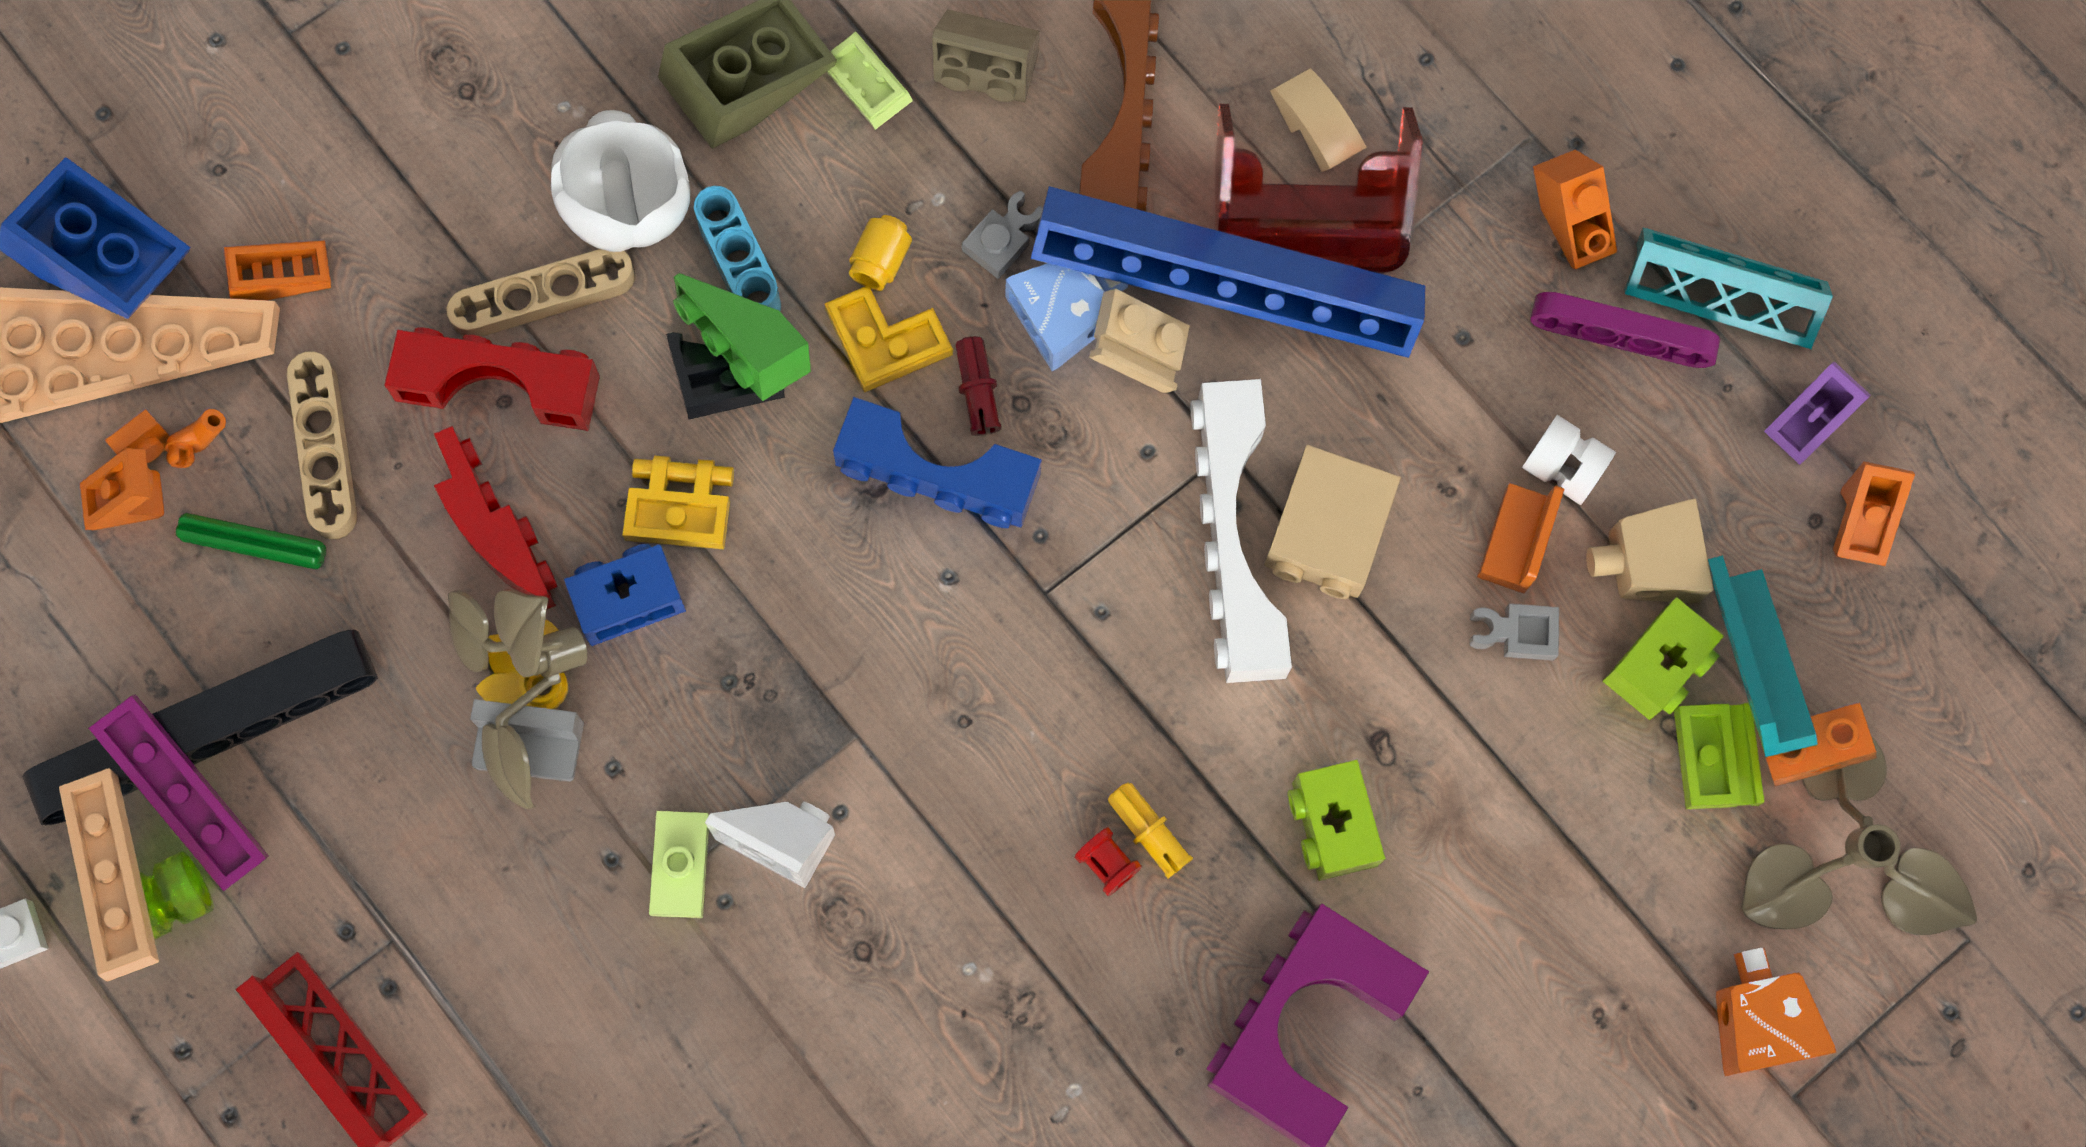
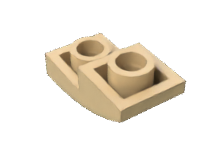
[1270,68,1367,172]

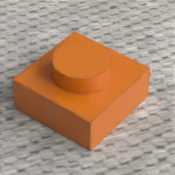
[105,409,170,463]

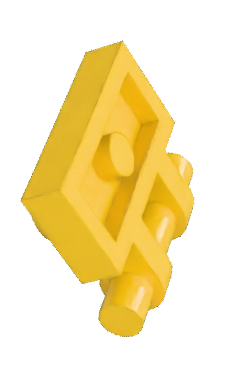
[622,455,734,549]

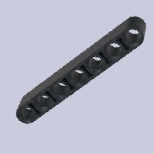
[22,630,378,826]

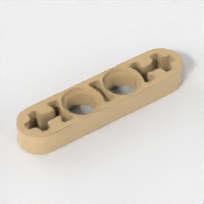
[446,249,635,337]
[287,352,357,539]

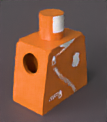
[1716,948,1837,1076]

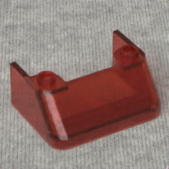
[1215,103,1423,273]

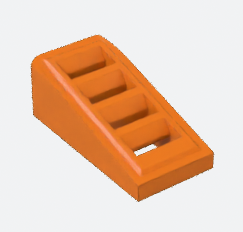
[224,240,331,301]

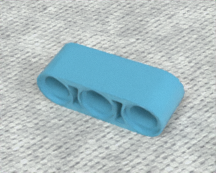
[694,186,781,311]

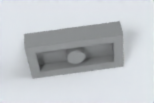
[470,699,584,782]

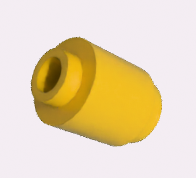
[849,215,912,291]

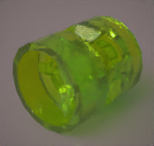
[140,851,214,940]

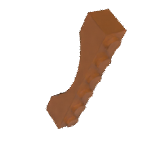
[1079,0,1159,212]

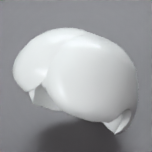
[551,110,690,252]

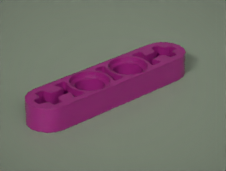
[1530,292,1720,368]

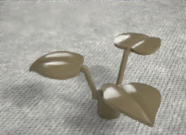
[448,589,587,809]
[1741,736,1977,935]

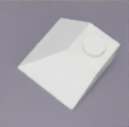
[705,802,835,888]

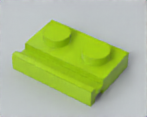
[1674,703,1765,809]

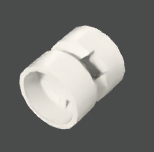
[1522,415,1616,505]

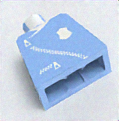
[1005,263,1128,371]

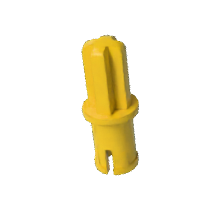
[1108,782,1193,879]

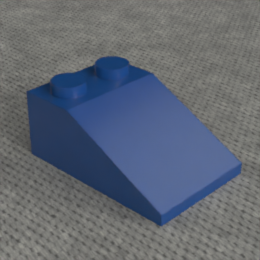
[0,157,191,319]

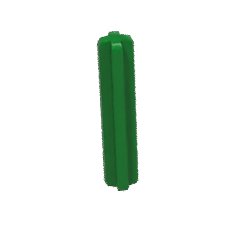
[176,513,326,569]

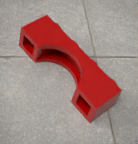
[384,327,600,431]

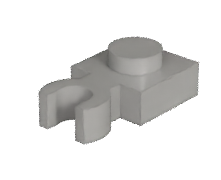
[961,191,1043,279]
[1469,604,1559,661]

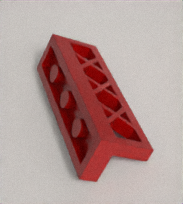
[235,952,428,1147]

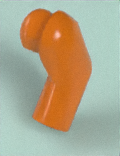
[164,409,226,468]

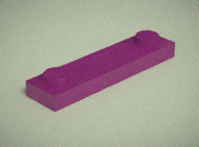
[88,694,269,891]

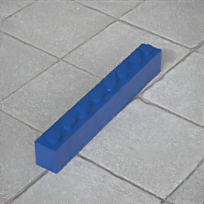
[1031,186,1426,358]

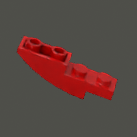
[434,426,558,610]

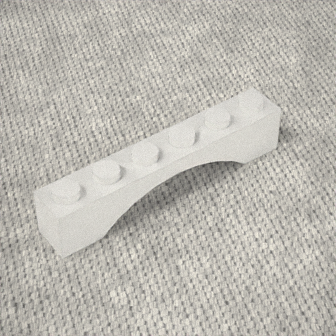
[1190,379,1292,683]

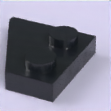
[666,332,785,420]

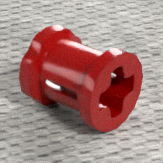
[1075,827,1143,896]

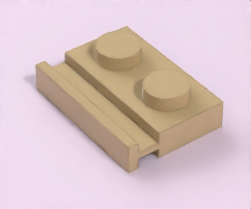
[1089,288,1190,393]

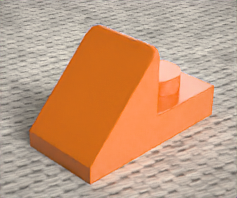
[80,448,164,530]
[1833,461,1915,566]

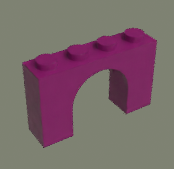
[1206,903,1429,1147]

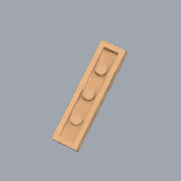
[59,768,159,982]

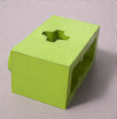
[1602,597,1724,720]
[1287,759,1386,881]

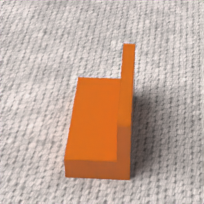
[1477,483,1564,593]

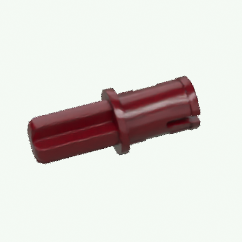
[955,336,1002,436]

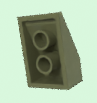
[658,0,837,149]

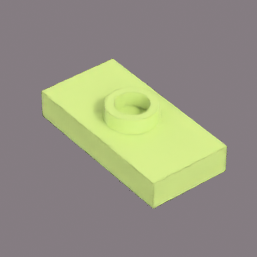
[827,32,913,130]
[649,811,709,918]

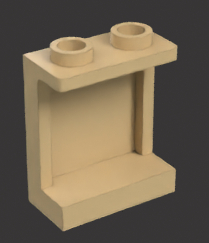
[1264,445,1401,599]

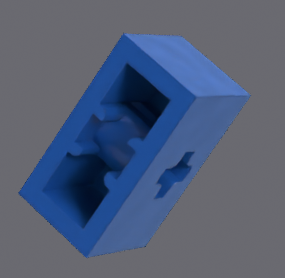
[564,544,686,646]

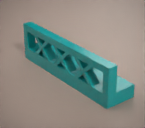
[1624,227,1833,349]
[1708,555,1818,757]

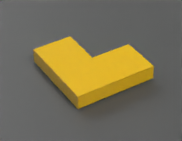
[824,285,953,393]

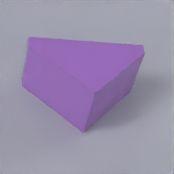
[1764,362,1871,465]

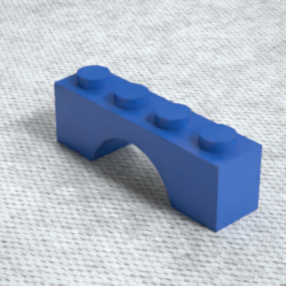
[833,397,1042,528]

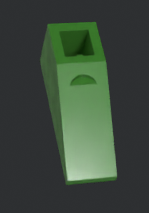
[673,273,811,401]

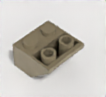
[932,9,1040,103]

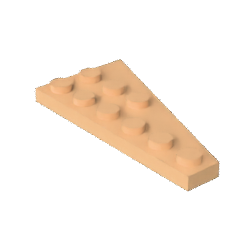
[0,287,280,423]

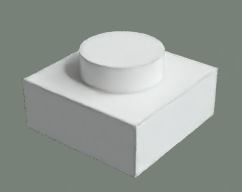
[0,898,48,969]

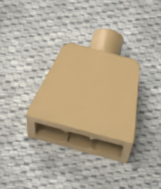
[1586,499,1713,603]

